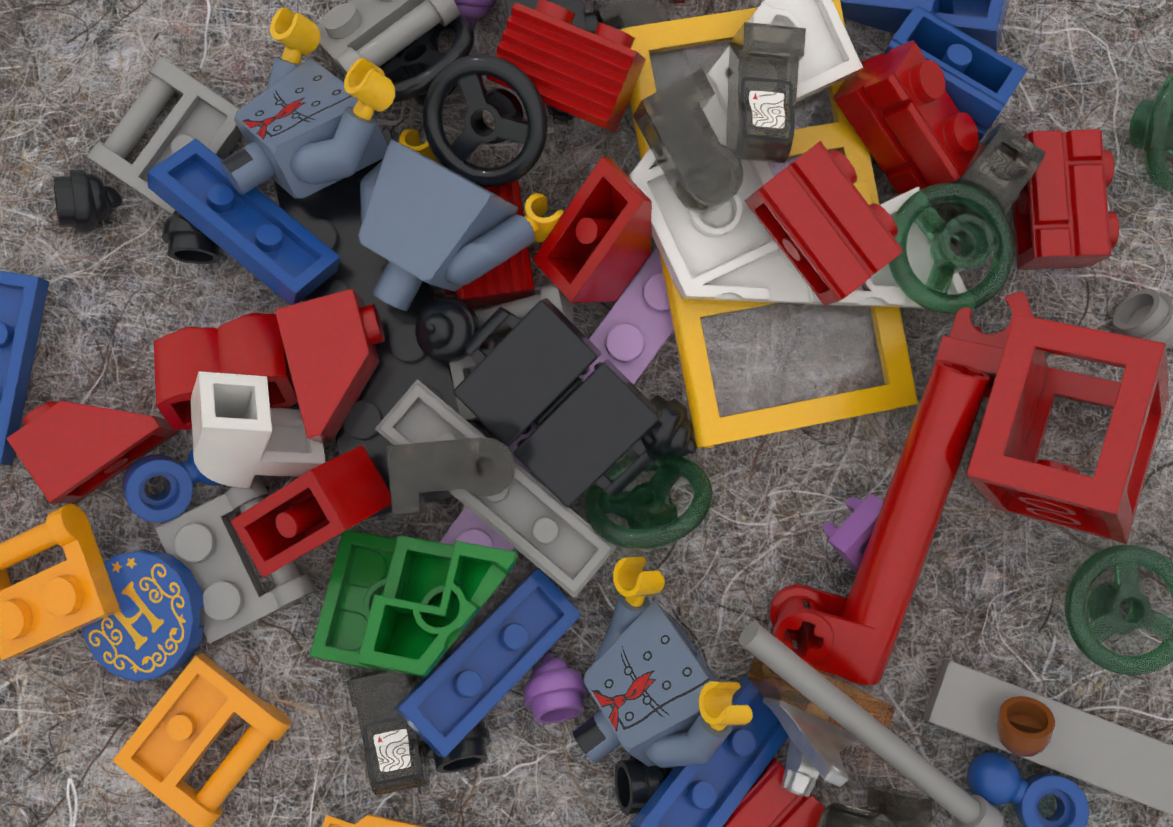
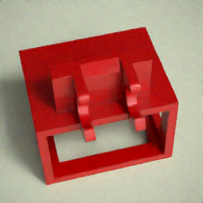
[935,292,1169,544]

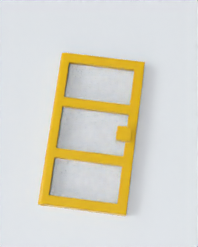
[621,0,918,449]

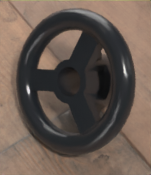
[379,15,475,105]
[423,54,548,187]

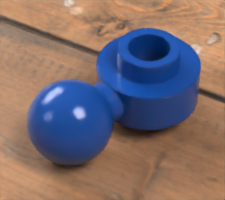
[122,447,222,523]
[967,752,1089,827]

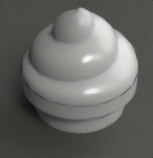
[1113,289,1173,349]

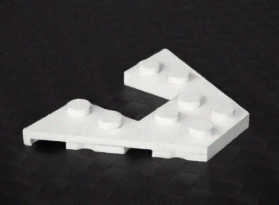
[628,0,973,310]

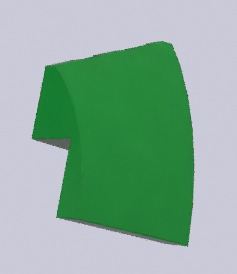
[309,530,519,677]

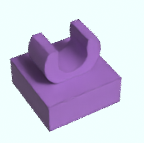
[822,493,883,574]

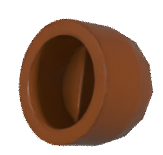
[996,696,1055,757]

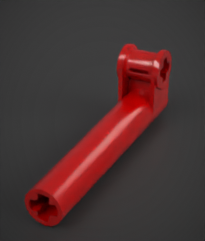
[769,359,990,685]

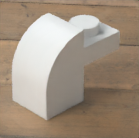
[190,371,325,489]

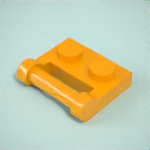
[0,503,121,660]
[112,653,292,827]

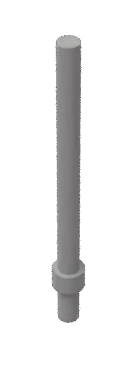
[739,622,1008,827]

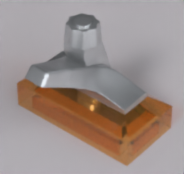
[747,656,896,797]

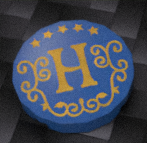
[82,550,204,681]

